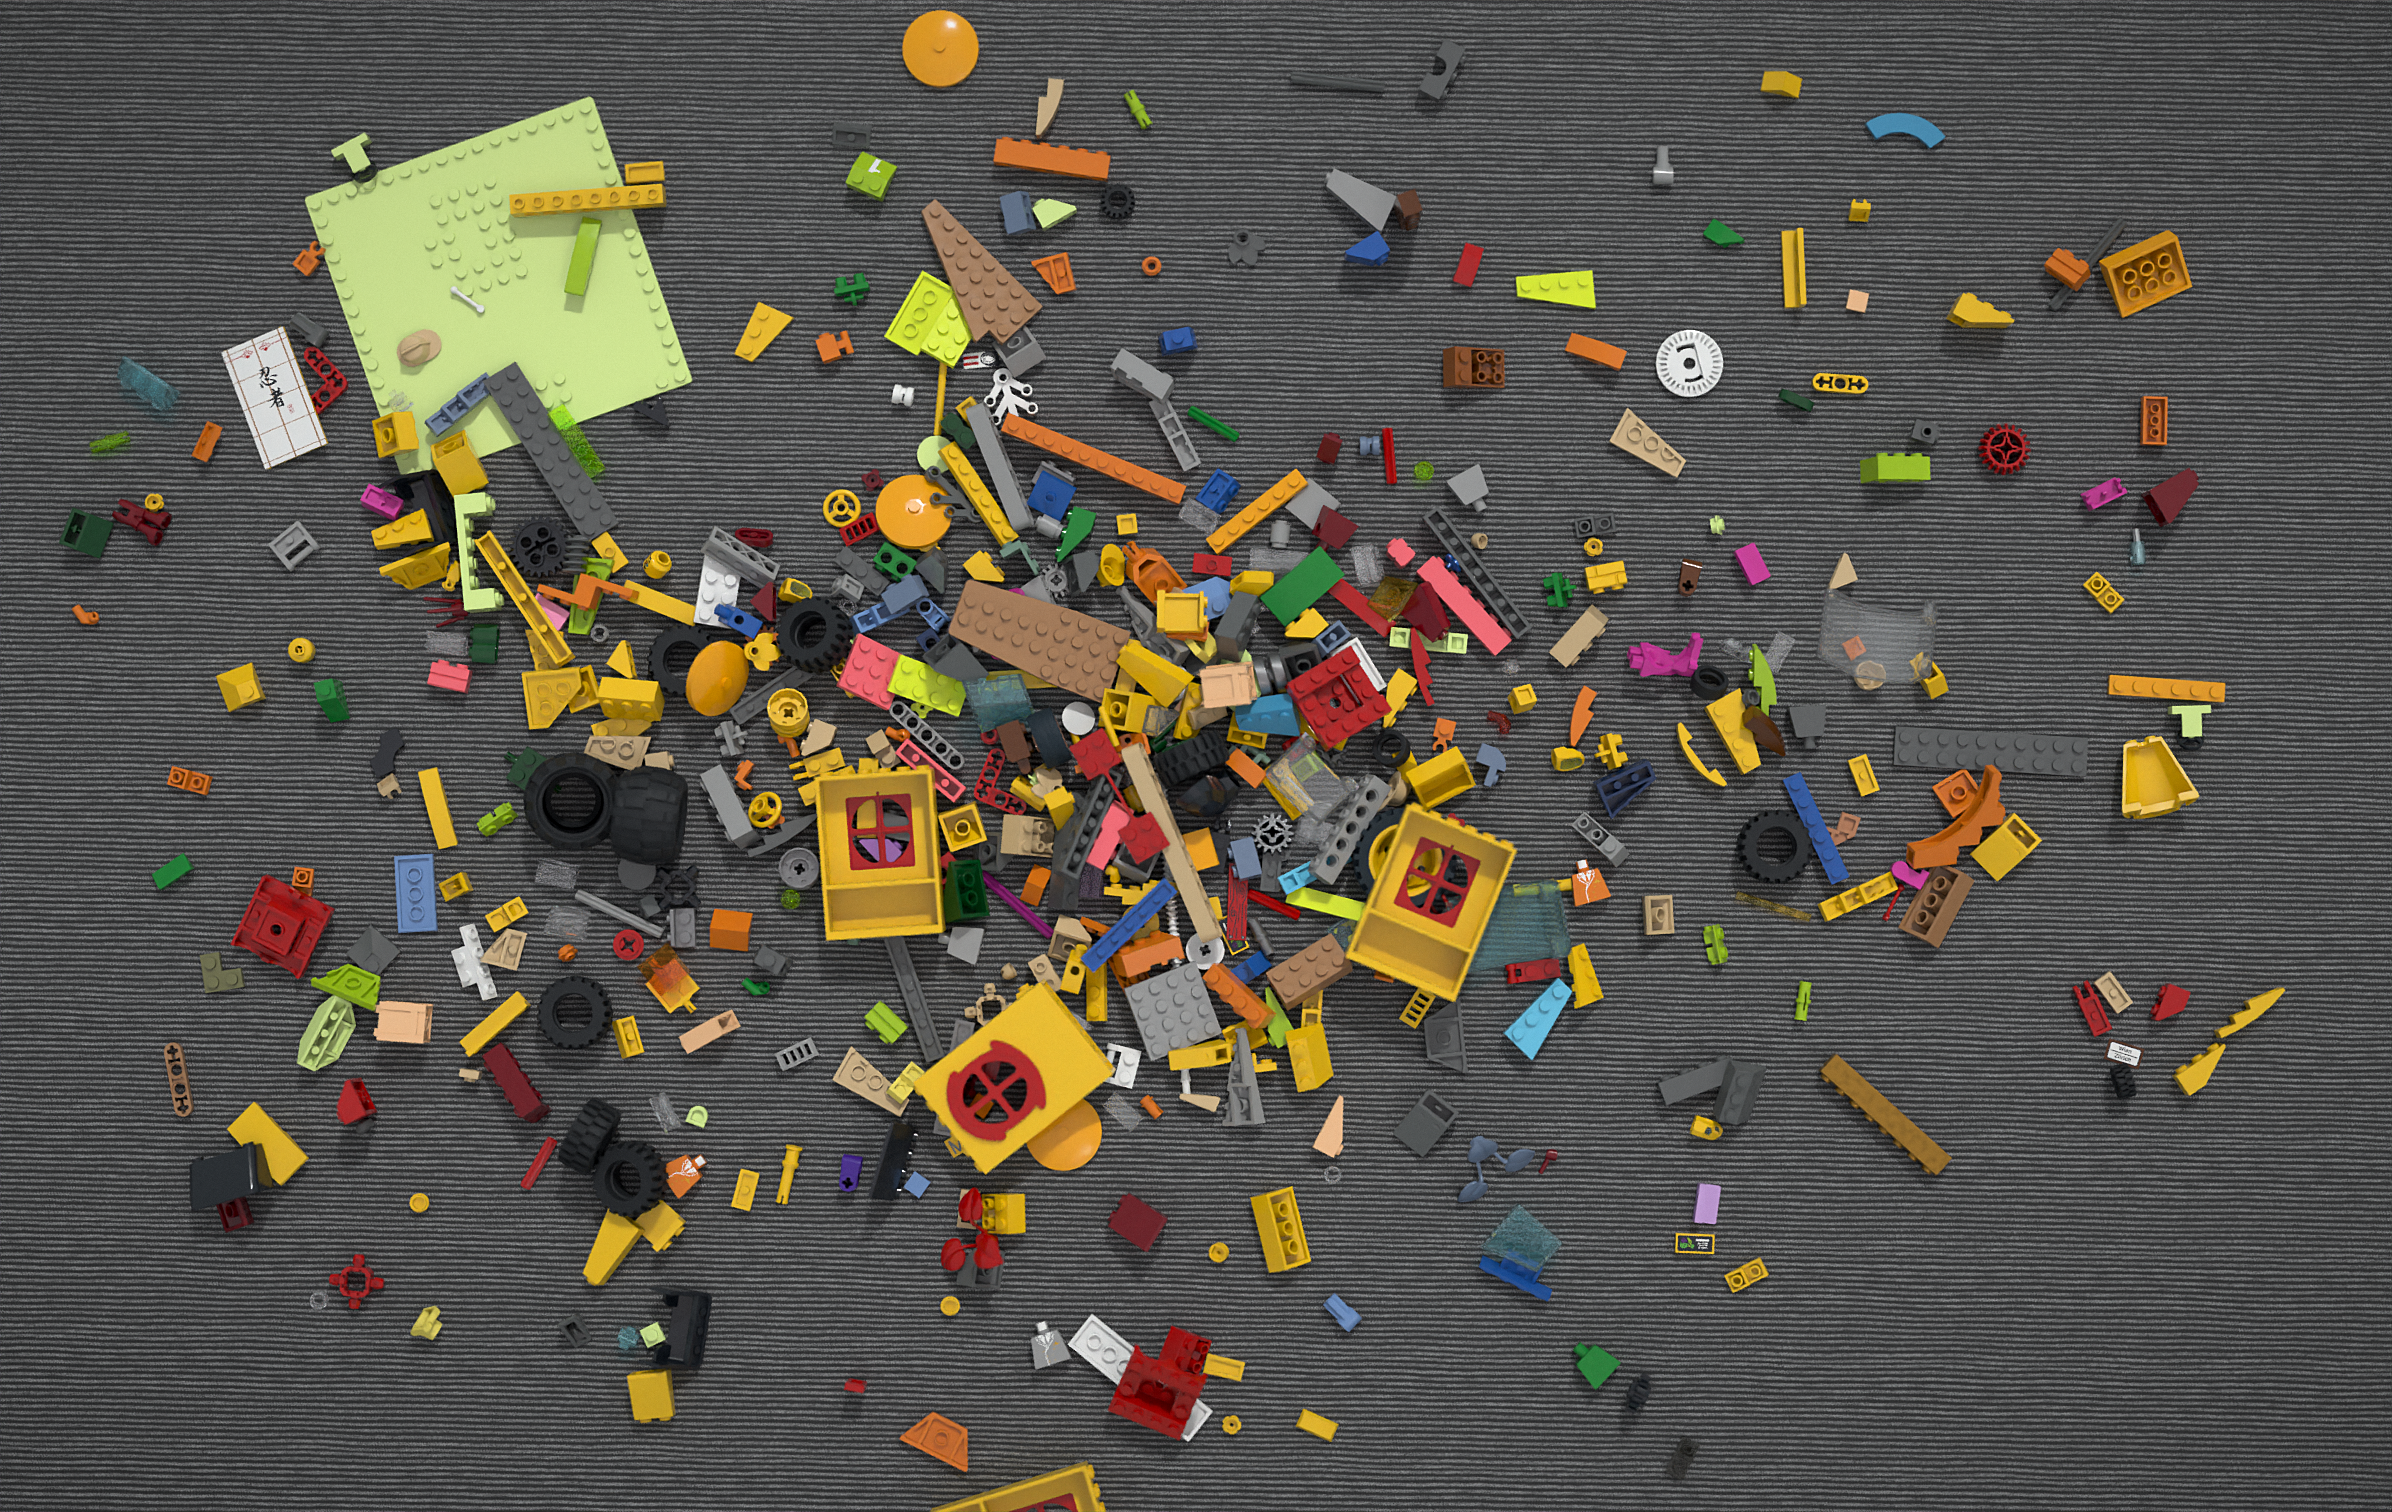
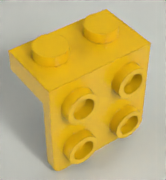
[635,1200,686,1252]

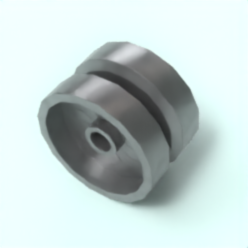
[1252,651,1287,697]

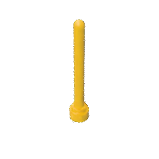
[934,362,947,436]

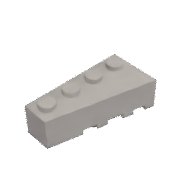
[700,764,761,849]

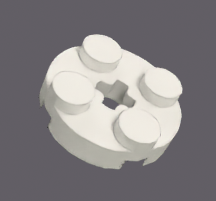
[1186,933,1224,969]

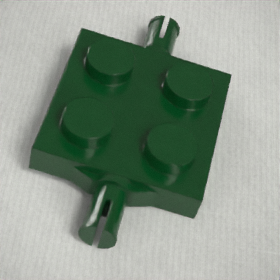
[504,746,563,794]

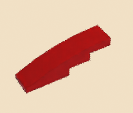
[1327,578,1396,638]
[1410,626,1435,706]

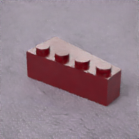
[482,1043,552,1124]

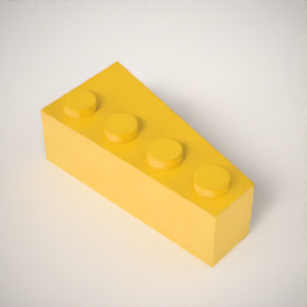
[1704,688,1761,775]

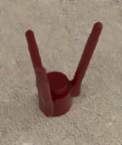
[423,597,469,628]

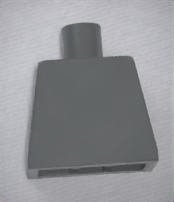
[1787,704,1826,749]
[752,943,794,977]

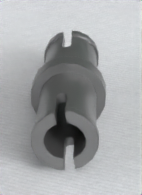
[1247,917,1276,956]

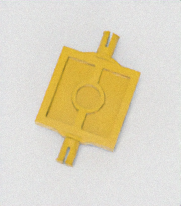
[645,959,700,1014]

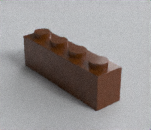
[1393,189,1423,231]

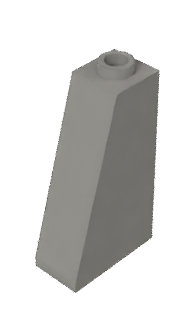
[1324,169,1396,234]

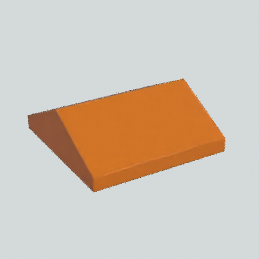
[1932,769,1979,818]

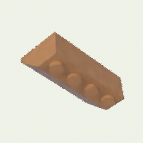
[1898,865,1975,948]

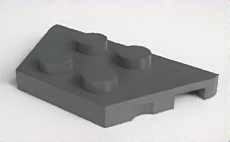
[1423,998,1468,1073]

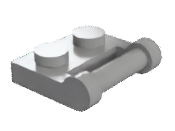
[268,521,321,571]

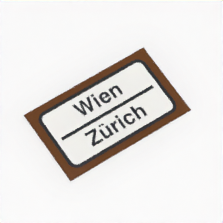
[2103,1038,2145,1070]

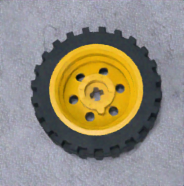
[1352,808,1457,908]

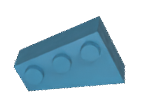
[1235,693,1301,736]

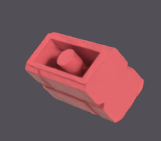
[1386,538,1415,569]
[427,659,473,694]

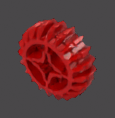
[1978,423,2031,475]

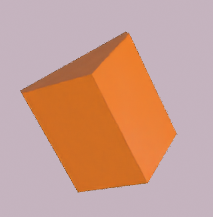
[710,909,753,951]

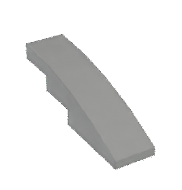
[1148,399,1201,472]

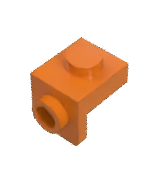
[734,760,755,791]

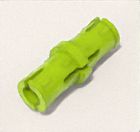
[1123,90,1152,129]
[1794,981,1812,1021]

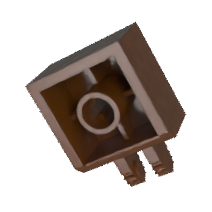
[996,720,1034,774]

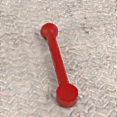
[1882,884,1905,921]

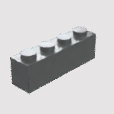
[1657,1054,1732,1105]

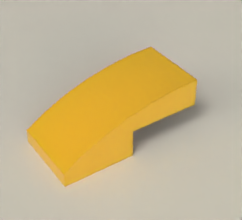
[485,896,529,933]

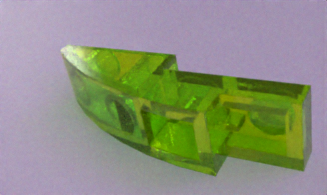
[547,403,606,478]

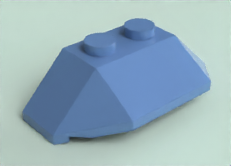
[1182,576,1233,622]

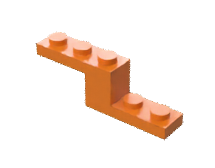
[537,573,639,611]

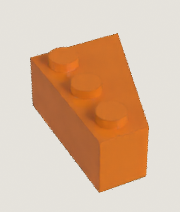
[1112,930,1185,977]

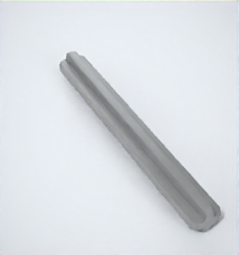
[575,889,664,938]

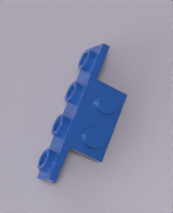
[1479,1249,1552,1301]

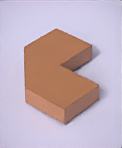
[1827,812,1861,846]

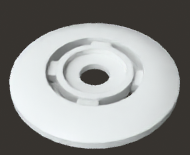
[1656,330,1723,397]

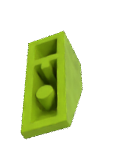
[1265,986,1294,1048]

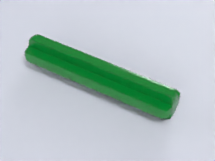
[1187,406,1239,442]

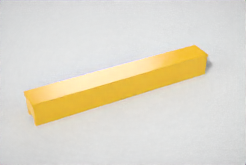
[474,530,576,668]

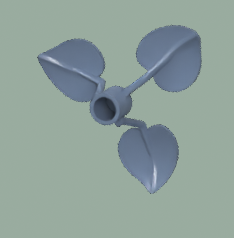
[1457,1136,1535,1202]

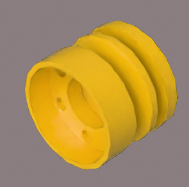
[767,688,810,738]

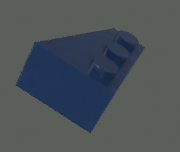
[1593,759,1656,819]

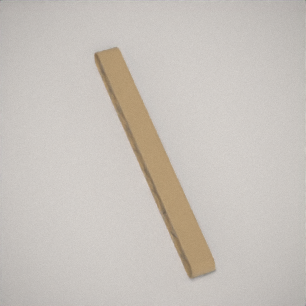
[1122,742,1222,943]

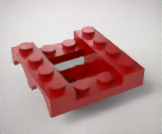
[1284,646,1392,752]
[231,874,335,979]
[1108,1344,1208,1440]

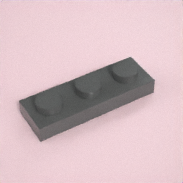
[833,546,891,597]

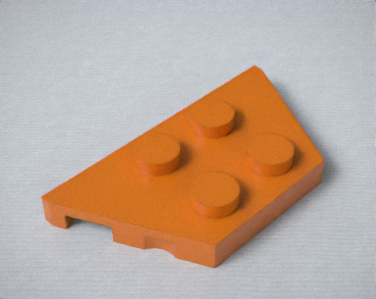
[900,1411,968,1472]

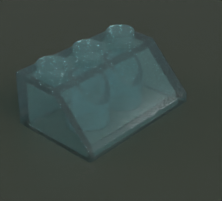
[117,356,181,411]

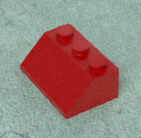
[336,1077,377,1125]

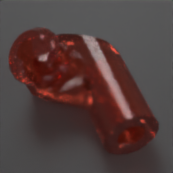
[1487,710,1511,734]

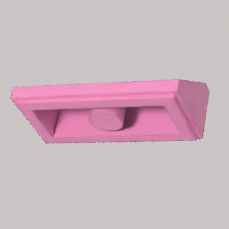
[535,593,570,631]

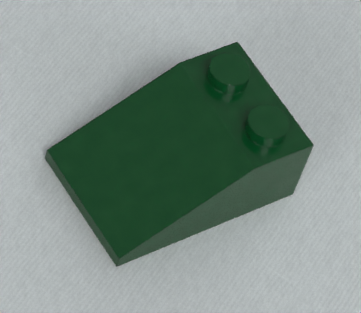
[943,859,990,923]

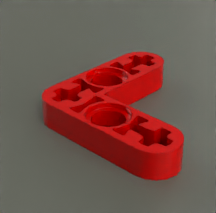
[304,347,349,416]
[974,748,1027,815]

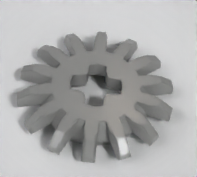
[1042,563,1070,598]

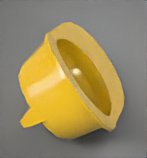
[1096,544,1125,587]

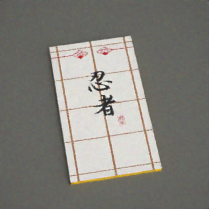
[221,326,328,469]

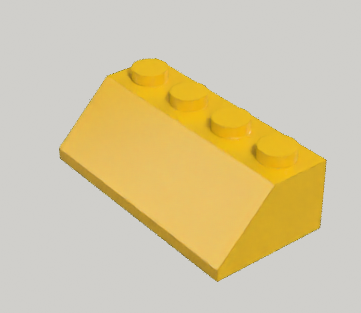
[1250,1186,1311,1273]

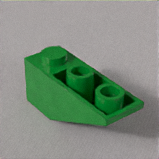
[1055,506,1097,563]

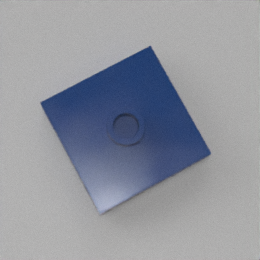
[1027,470,1077,521]

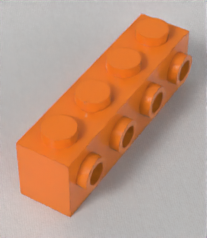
[1202,963,1277,1029]

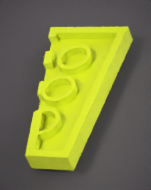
[1515,270,1596,309]

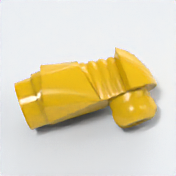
[442,560,461,591]

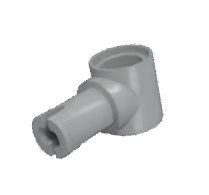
[1652,146,1673,184]

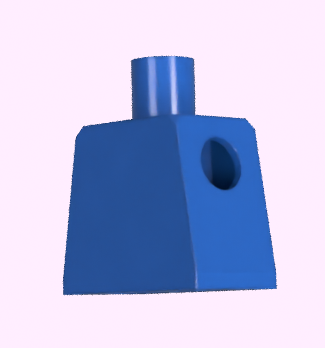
[1158,327,1198,356]
[714,604,763,639]

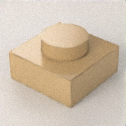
[459,1068,483,1082]

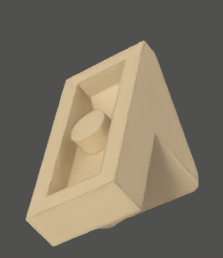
[865,729,901,768]

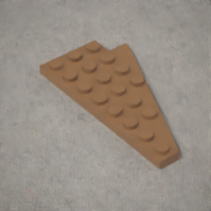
[921,199,1043,346]

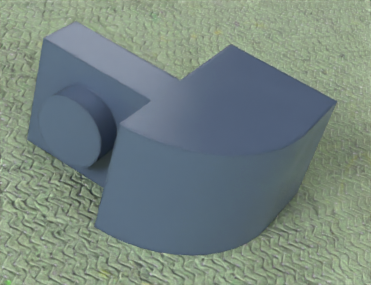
[1475,743,1506,788]

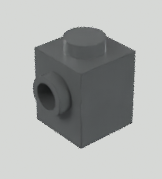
[1908,419,1940,446]

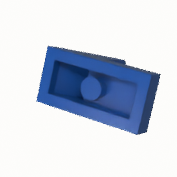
[1231,950,1272,984]

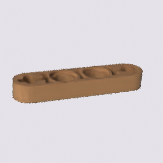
[164,1042,194,1117]

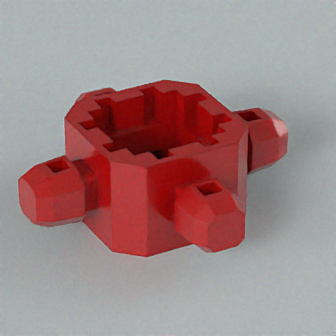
[329,1254,385,1309]

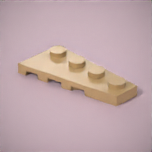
[1609,408,1686,478]
[832,1046,909,1117]

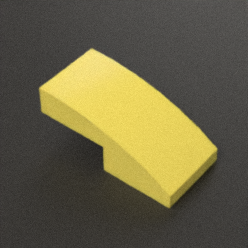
[886,1061,924,1104]

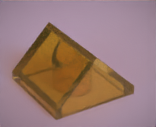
[1367,576,1418,622]

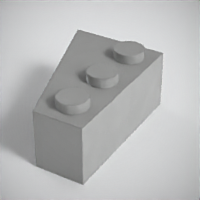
[1110,348,1175,405]

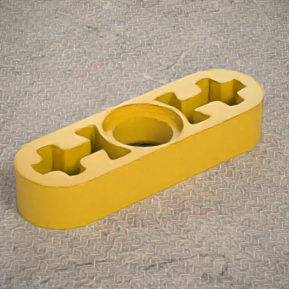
[1811,373,1868,394]

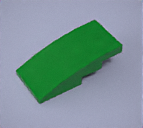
[1259,546,1345,627]

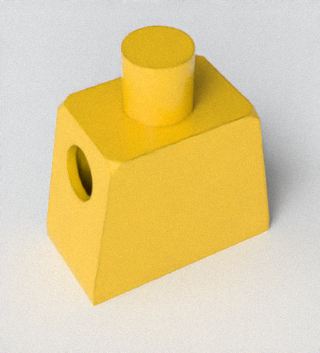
[1060,944,1088,994]

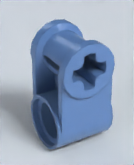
[916,598,951,633]

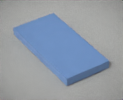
[394,854,438,933]

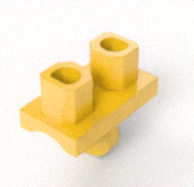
[1594,733,1628,770]

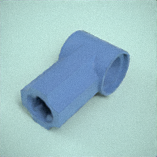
[1323,1293,1362,1332]

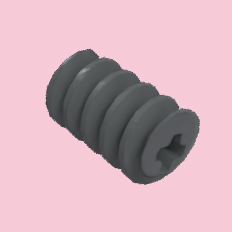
[561,534,591,575]

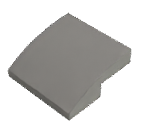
[1285,478,1341,530]

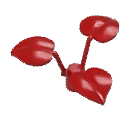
[941,1187,1004,1271]

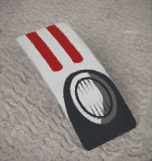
[963,351,1000,369]

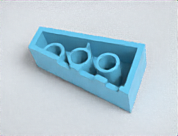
[1503,978,1572,1060]

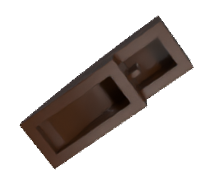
[1742,704,1786,757]

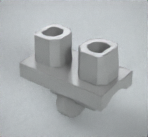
[714,720,748,756]

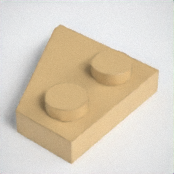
[480,928,527,971]

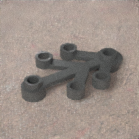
[924,466,983,523]

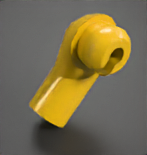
[1105,865,1121,883]

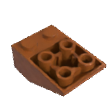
[1443,346,1505,388]

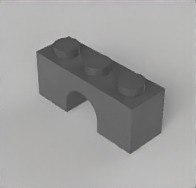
[1418,39,1466,103]

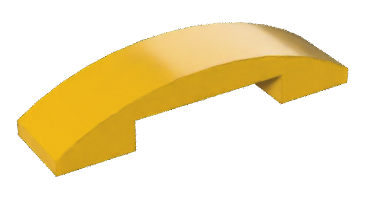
[1676,722,1727,787]

